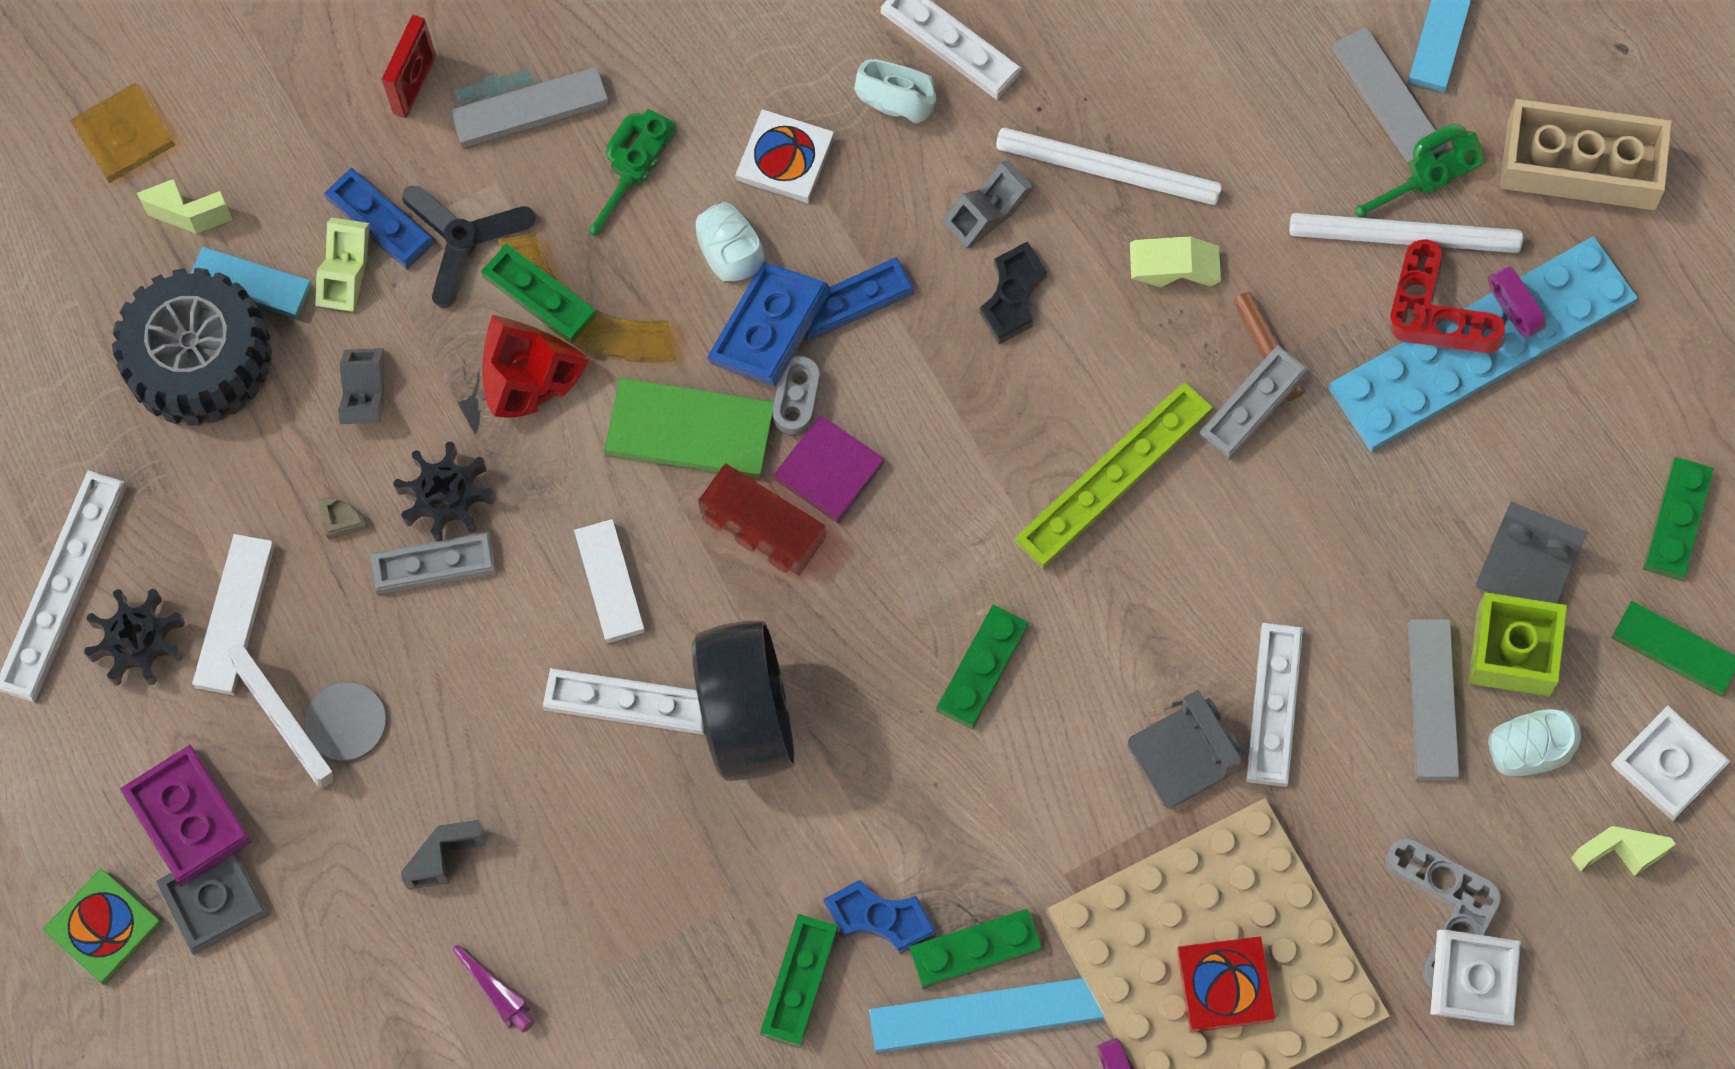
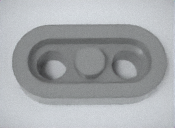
[773,356,820,435]

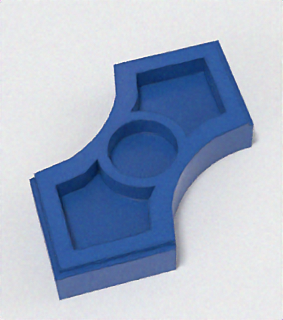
[824,880,936,954]

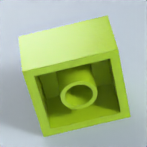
[1468,592,1567,697]

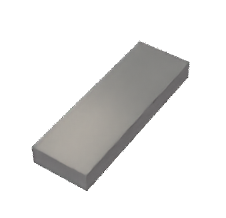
[1199,345,1308,460]
[370,532,496,595]

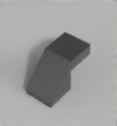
[942,160,1034,248]
[338,348,384,424]
[401,820,486,890]

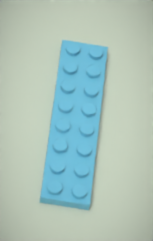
[1328,236,1638,452]

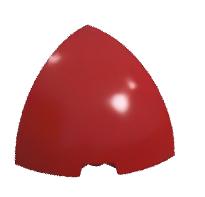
[482,314,589,418]

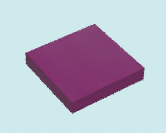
[773,415,885,523]

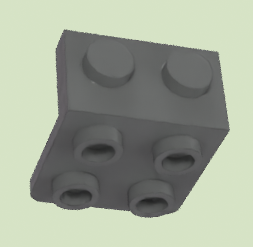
[1128,690,1242,808]

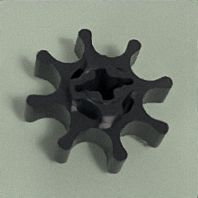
[393,441,495,541]
[84,589,185,686]

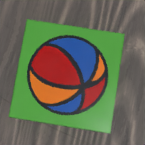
[42,868,162,985]

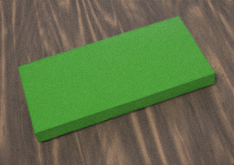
[604,378,774,479]

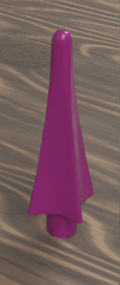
[453,945,535,1033]

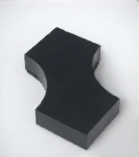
[979,241,1047,344]

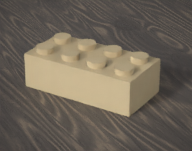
[1500,99,1671,211]

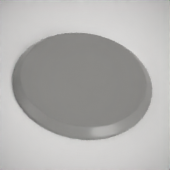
[304,682,386,761]

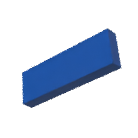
[324,167,434,270]
[805,257,914,342]

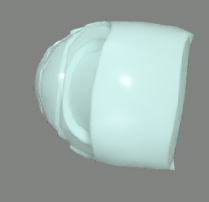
[854,59,937,124]
[696,202,766,282]
[1488,709,1582,776]

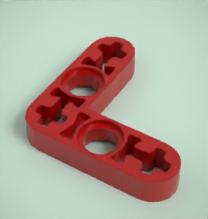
[1390,239,1505,353]

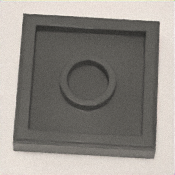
[156,852,268,955]

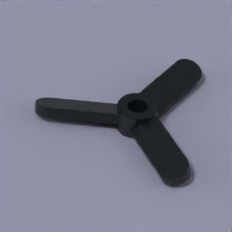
[402,186,536,308]

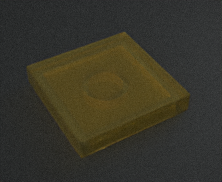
[69,82,175,183]

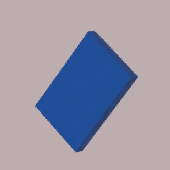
[707,262,831,387]

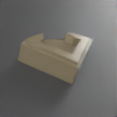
[317,497,367,539]

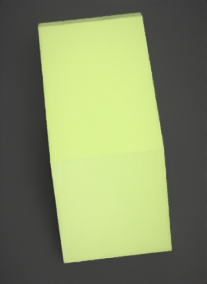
[137,179,233,234]
[315,217,369,312]
[1130,236,1221,288]
[1571,826,1676,876]

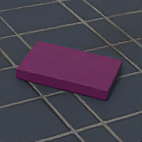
[120,744,252,887]

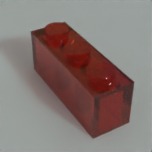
[698,463,826,576]

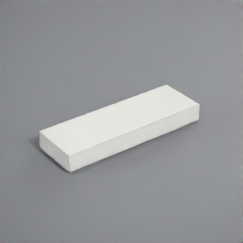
[574,519,645,644]

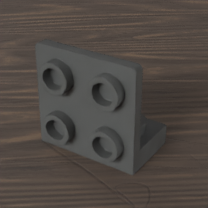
[1476,501,1588,603]

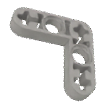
[1386,839,1501,988]

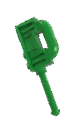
[589,109,677,236]
[1355,124,1487,217]

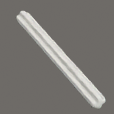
[996,127,1221,205]
[1289,213,1523,253]

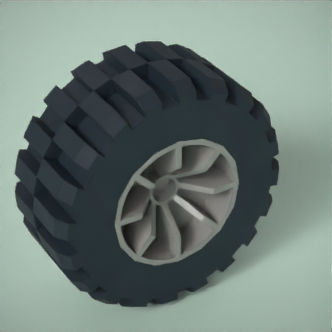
[112,268,272,426]

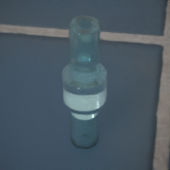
[454,69,532,104]

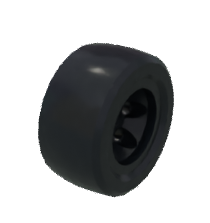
[692,621,795,781]

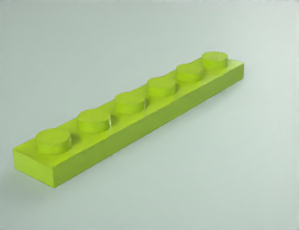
[1015,381,1213,570]

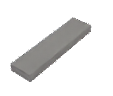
[1332,27,1446,164]
[451,67,609,148]
[1407,619,1459,780]

